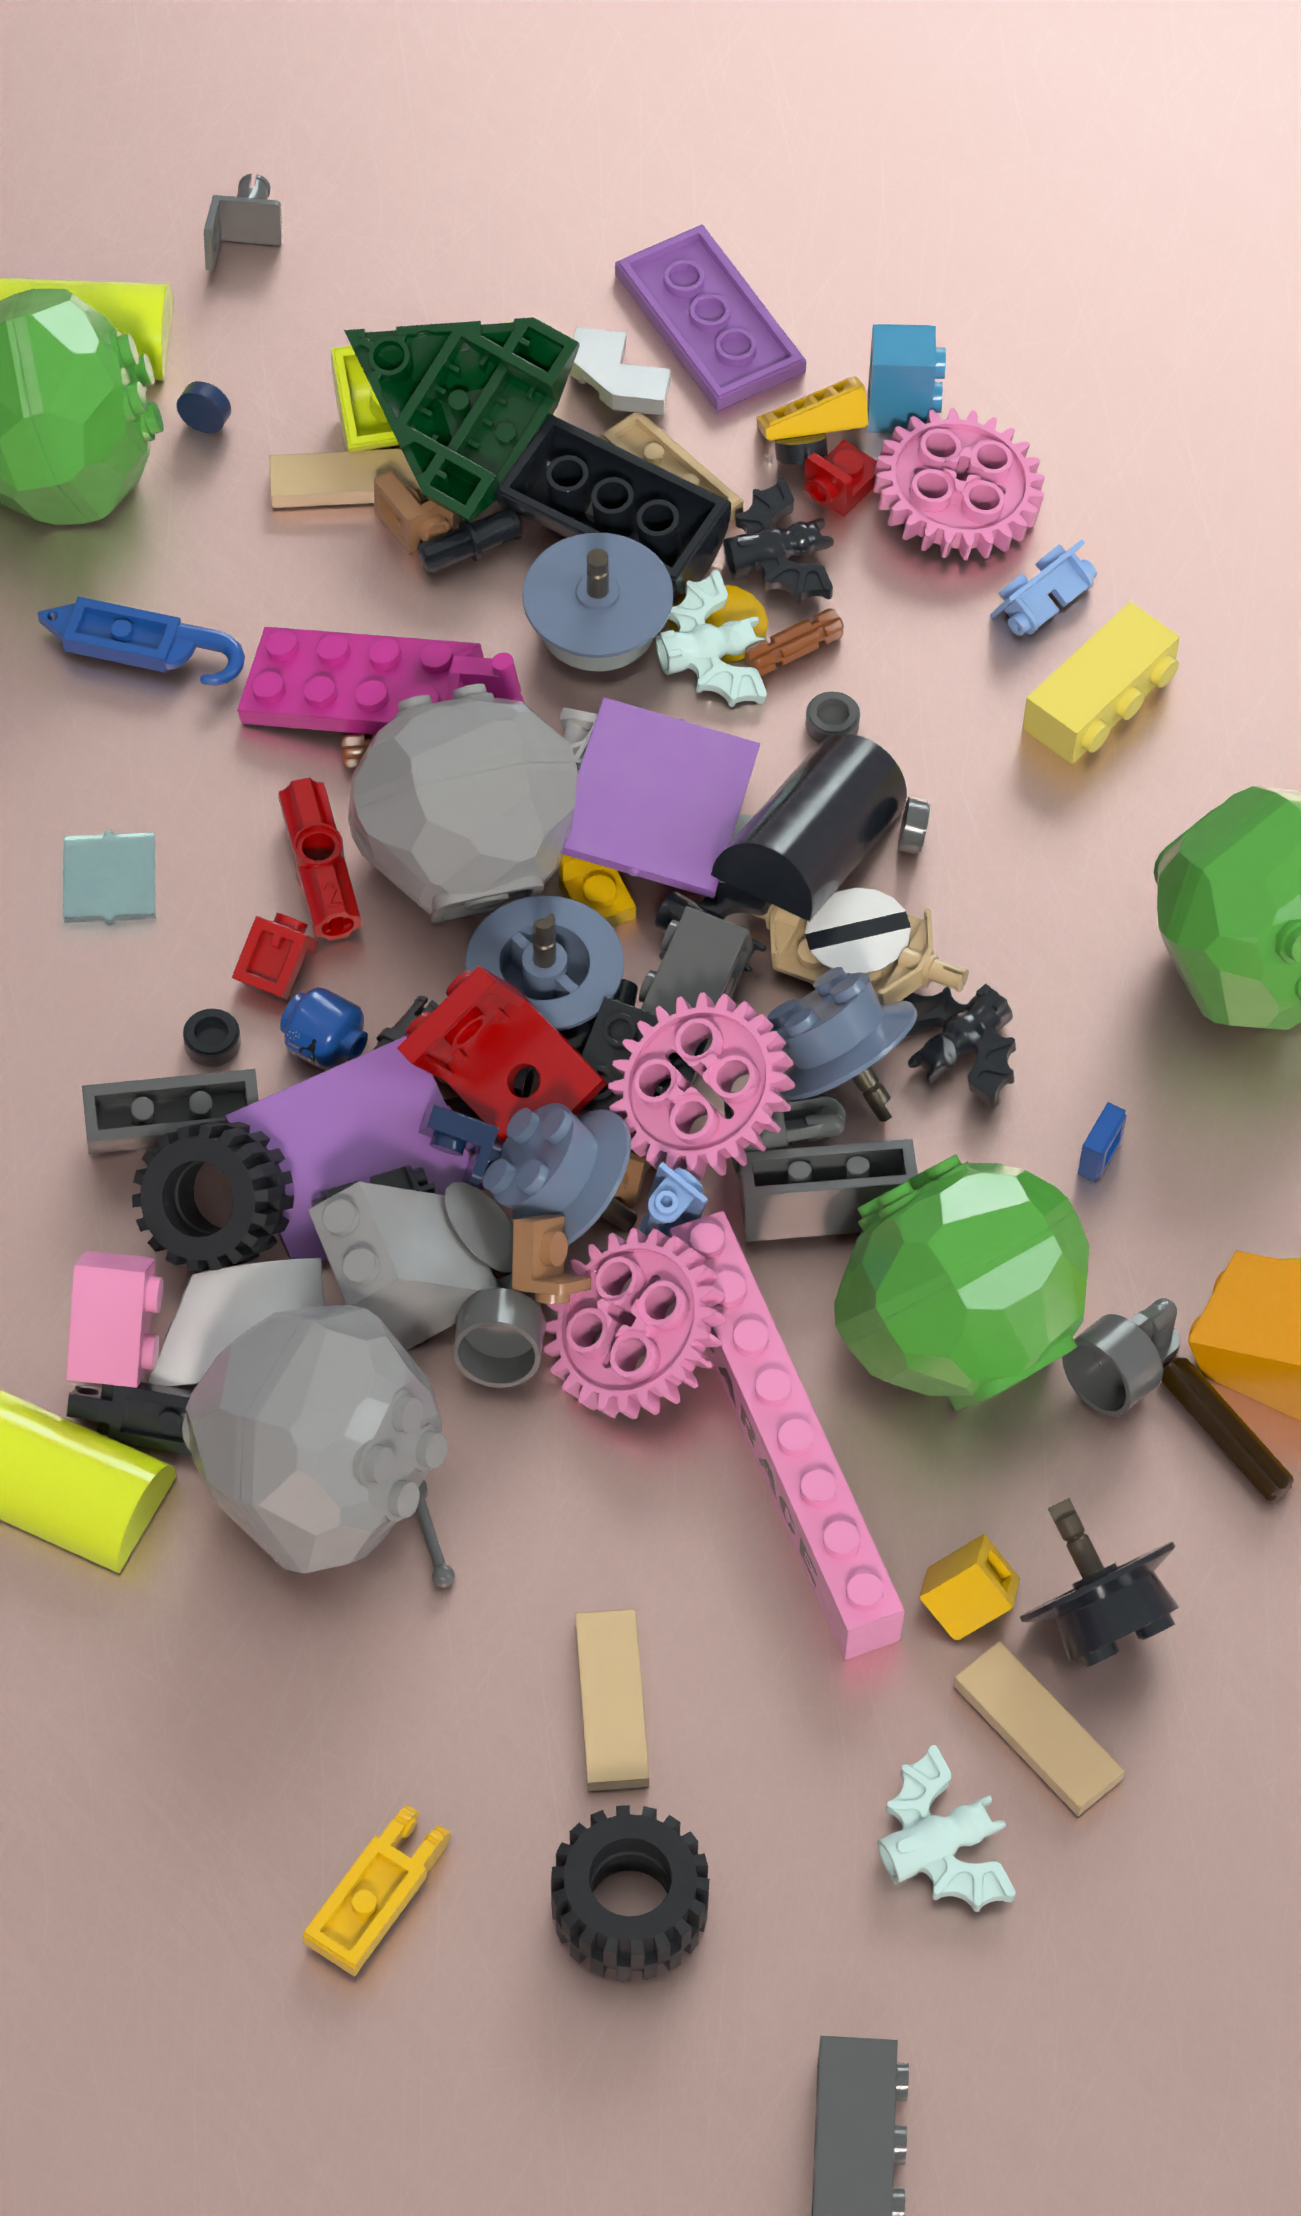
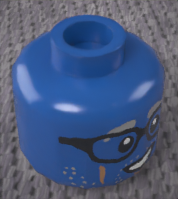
[280,987,368,1070]

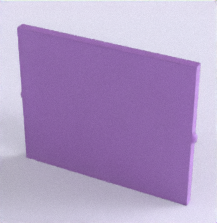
[562,697,761,899]
[224,1036,485,1263]

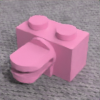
[66,1251,163,1388]

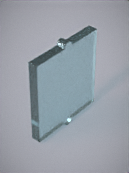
[63,830,156,926]

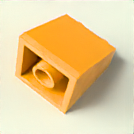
[1187,1250,1301,1421]

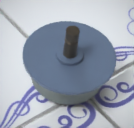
[522,533,673,672]

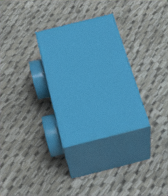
[867,324,946,433]

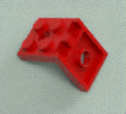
[397,966,608,1143]

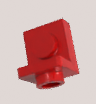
[804,440,877,517]
[231,912,318,1000]

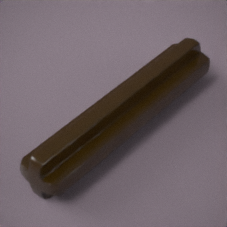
[1162,1357,1294,1502]

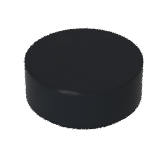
[774,433,828,465]
[183,1008,241,1067]

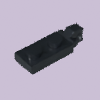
[66,1382,193,1456]

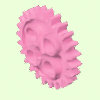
[873,408,1045,560]
[608,992,795,1179]
[544,1228,726,1419]

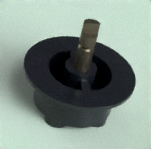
[1020,1498,1179,1668]

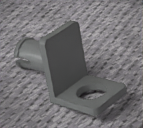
[204,174,283,270]

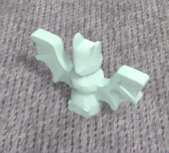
[656,570,767,707]
[877,1745,1016,1912]

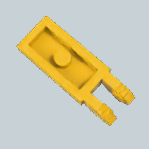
[302,1804,452,1977]

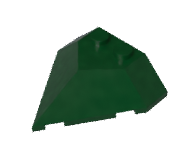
[344,317,580,523]

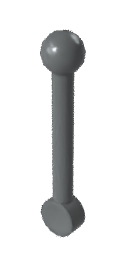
[416,1480,455,1588]

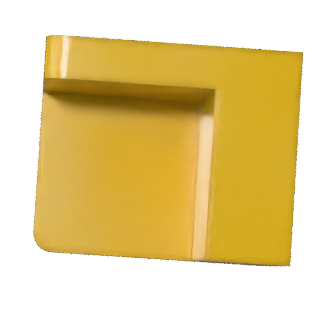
[919,1533,1020,1640]

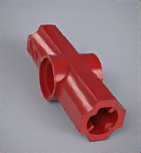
[278,777,361,941]

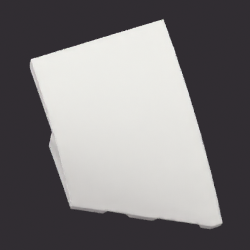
[146,1258,325,1391]

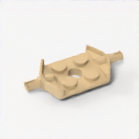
[749,889,969,1005]

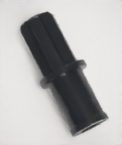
[417,508,523,573]

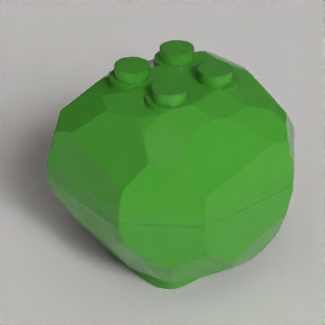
[0,289,164,525]
[1153,786,1301,1030]
[834,1154,1089,1411]

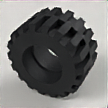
[132,1120,294,1271]
[551,1805,710,1982]

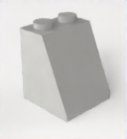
[308,1182,500,1351]

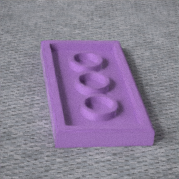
[615,224,806,412]

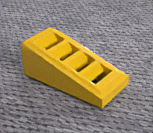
[756,376,869,441]

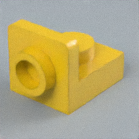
[559,854,636,927]

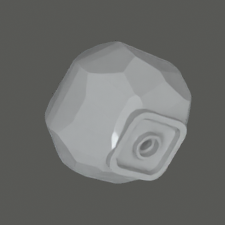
[348,684,578,923]
[182,1305,448,1574]

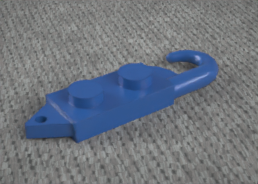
[37,596,245,686]

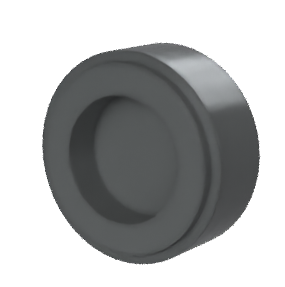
[805,691,860,743]
[898,797,930,854]

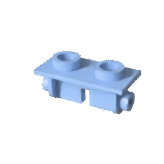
[990,539,1097,636]
[640,1162,708,1237]

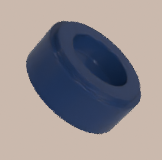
[176,381,231,434]

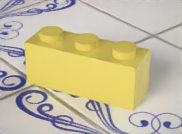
[1022,601,1180,765]

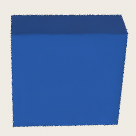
[1077,1102,1127,1182]

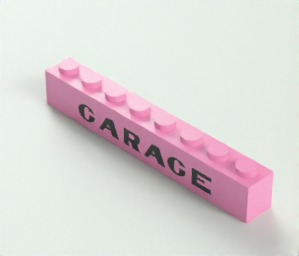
[669,1210,905,1661]

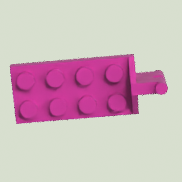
[237,627,524,735]

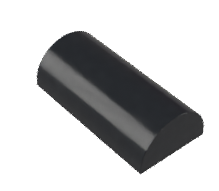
[495,414,731,594]
[711,734,907,922]

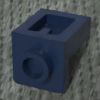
[418,1105,503,1187]

